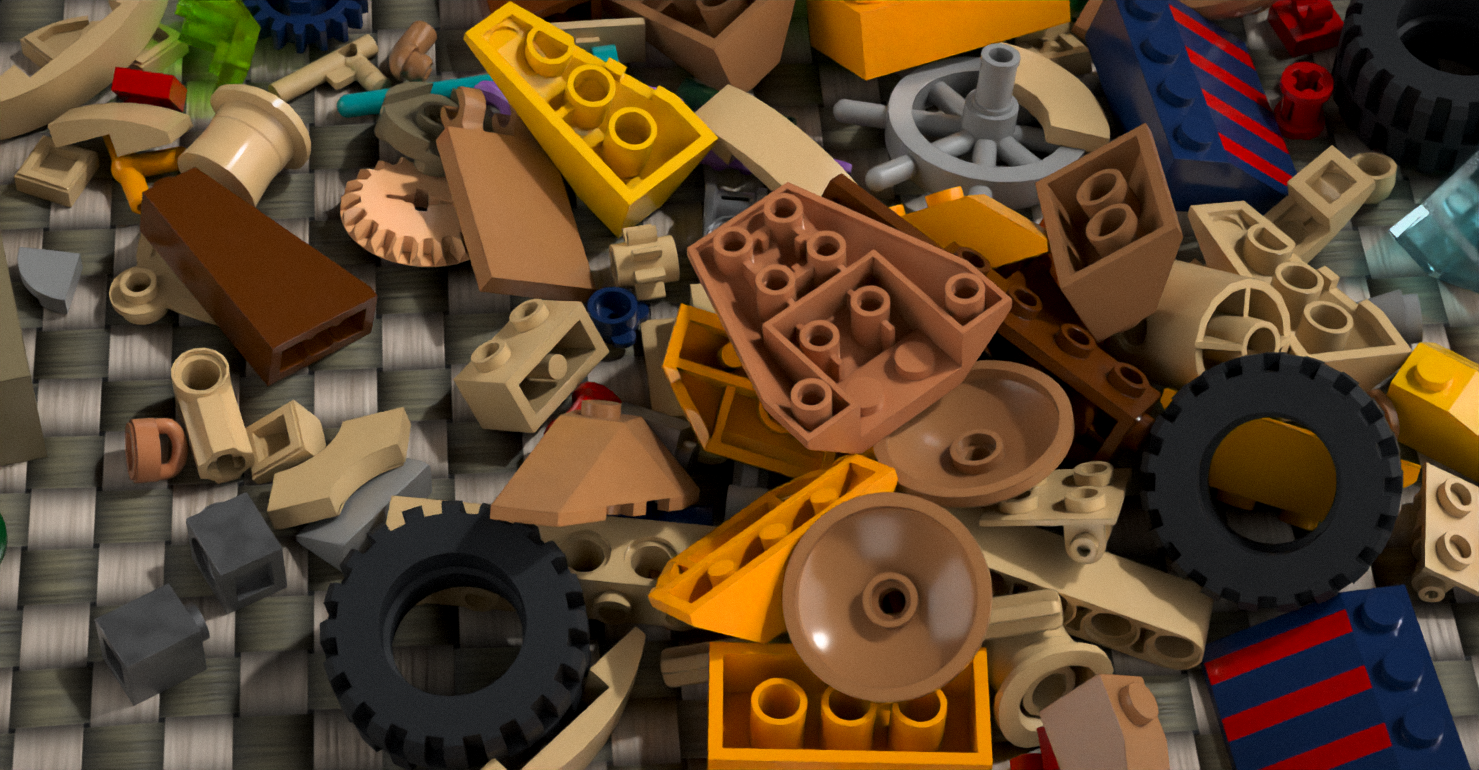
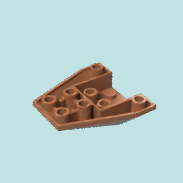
[687,182,1012,454]

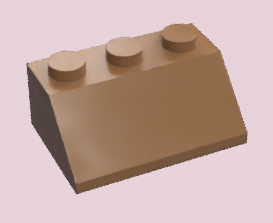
[1035,123,1183,342]

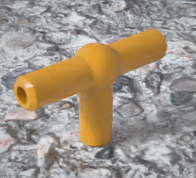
[102,134,186,214]

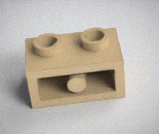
[453,298,609,433]

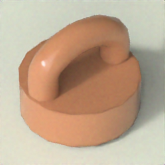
[125,417,188,483]

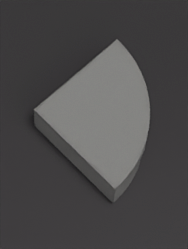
[17,247,83,314]

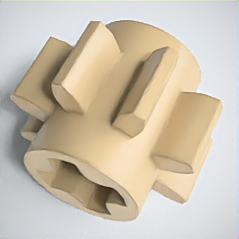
[609,224,680,302]

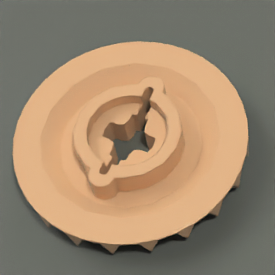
[340,156,470,267]

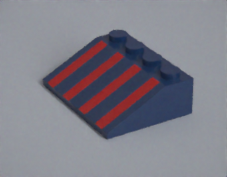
[1084,0,1297,216]
[1200,584,1471,770]

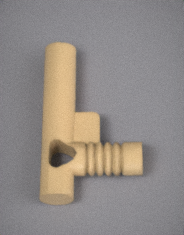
[268,34,391,103]

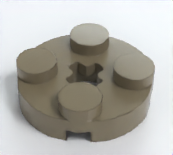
[374,82,494,177]

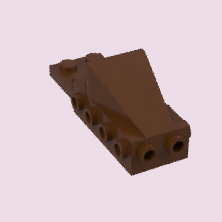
[821,173,1162,469]

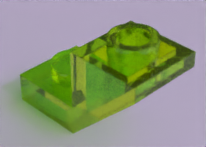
[174,0,261,94]

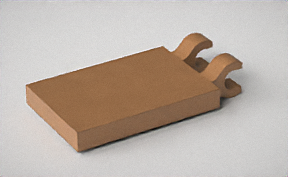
[435,86,597,304]

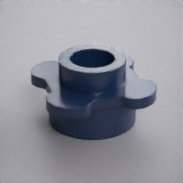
[587,287,649,348]

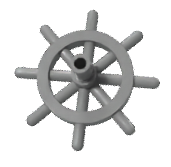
[833,41,1115,210]

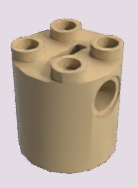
[1108,260,1291,389]

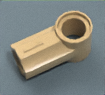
[171,347,255,484]

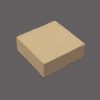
[14,135,100,208]

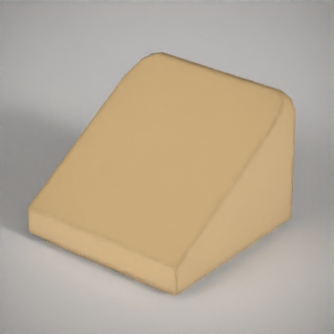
[245,400,326,484]

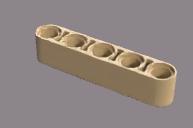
[942,507,1214,670]

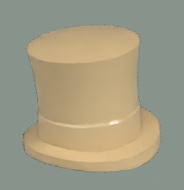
[177,84,311,208]
[981,625,1114,748]

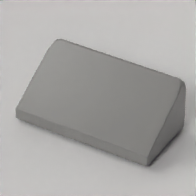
[296,458,432,572]

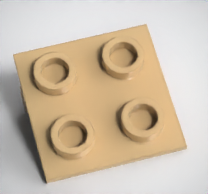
[979,461,1132,564]
[1412,462,1479,603]

